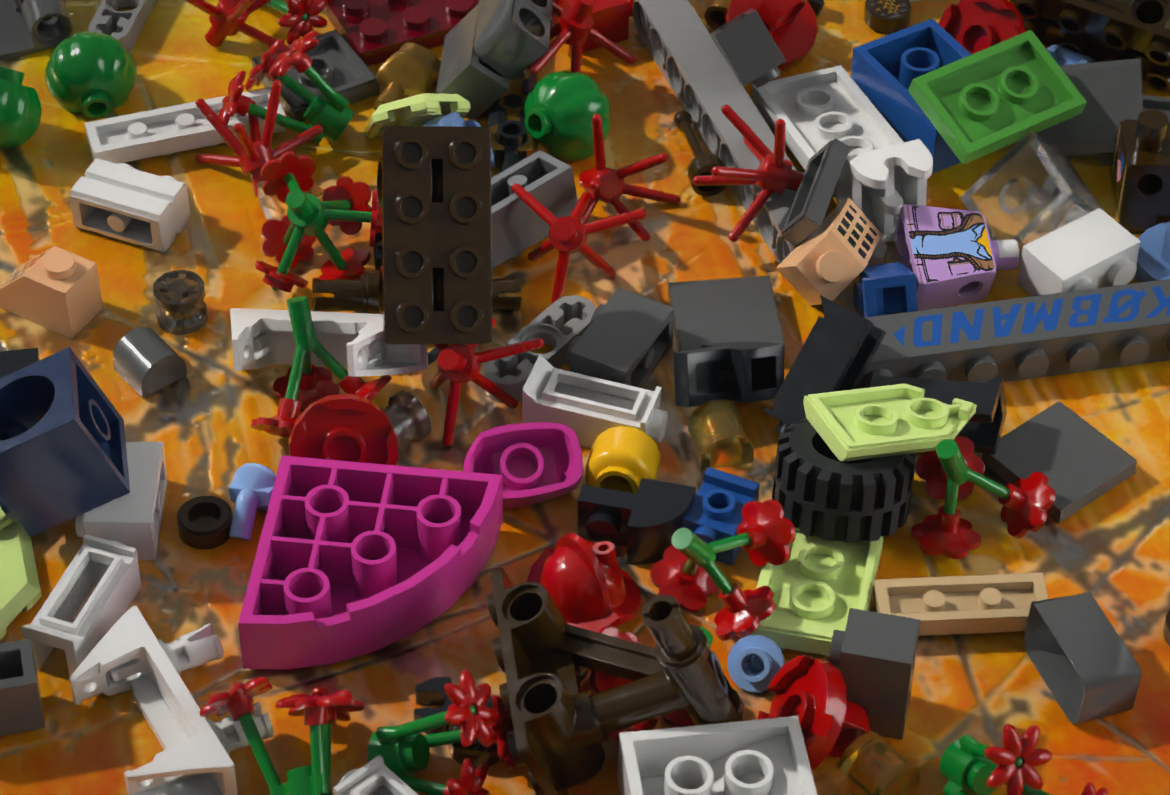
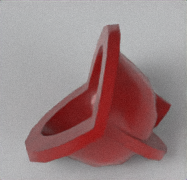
[526,533,642,632]

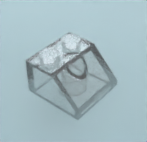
[960,130,1103,261]

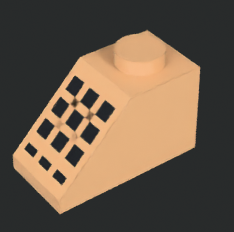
[776,197,882,305]
[0,246,103,339]

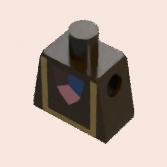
[1109,109,1170,234]

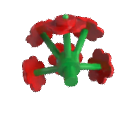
[255,151,382,292]

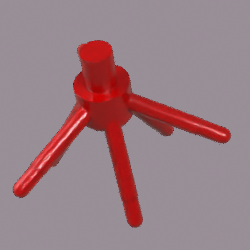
[185,0,290,53]
[530,0,636,75]
[195,80,323,198]
[693,105,804,242]
[579,114,681,242]
[512,183,647,304]
[430,318,544,447]

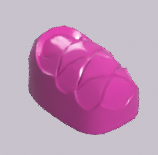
[463,422,583,508]

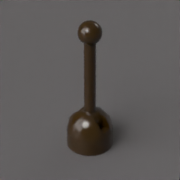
[673,110,727,196]

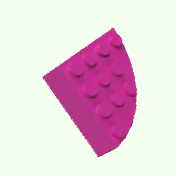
[238,456,503,670]

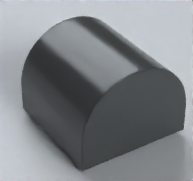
[113,327,187,398]

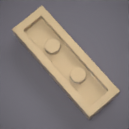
[873,572,1048,636]

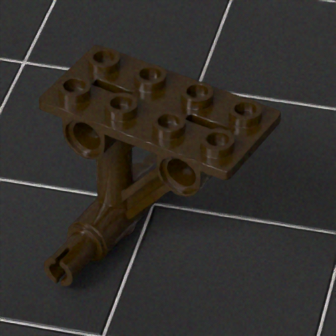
[1010,0,1170,92]
[312,126,521,344]
[486,567,744,795]

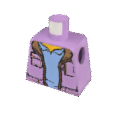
[893,204,1019,311]

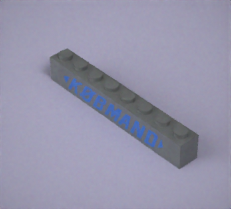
[856,279,1170,389]

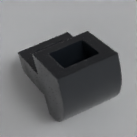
[674,342,784,407]
[577,478,696,564]

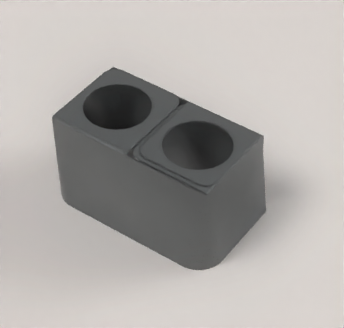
[474,0,553,80]
[1024,592,1141,724]

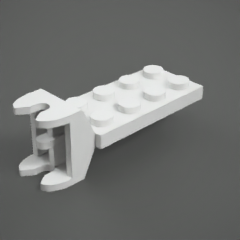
[752,65,933,265]

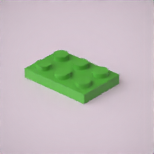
[908,30,1087,165]

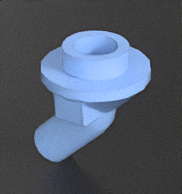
[228,463,276,541]
[727,635,785,692]

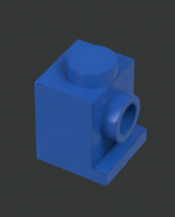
[853,262,917,318]
[683,467,759,566]

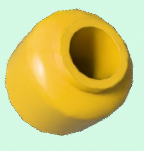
[585,426,661,494]

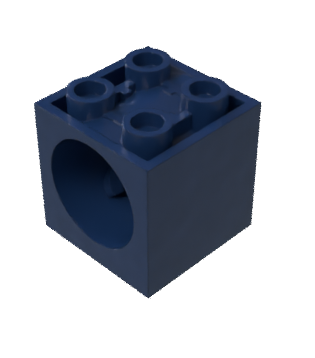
[0,347,130,537]

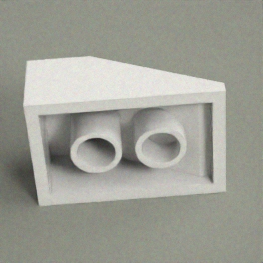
[617,716,817,795]

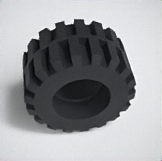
[772,418,916,543]

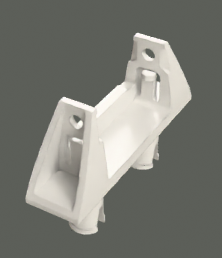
[230,308,428,377]
[69,605,274,795]

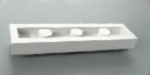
[84,87,287,164]

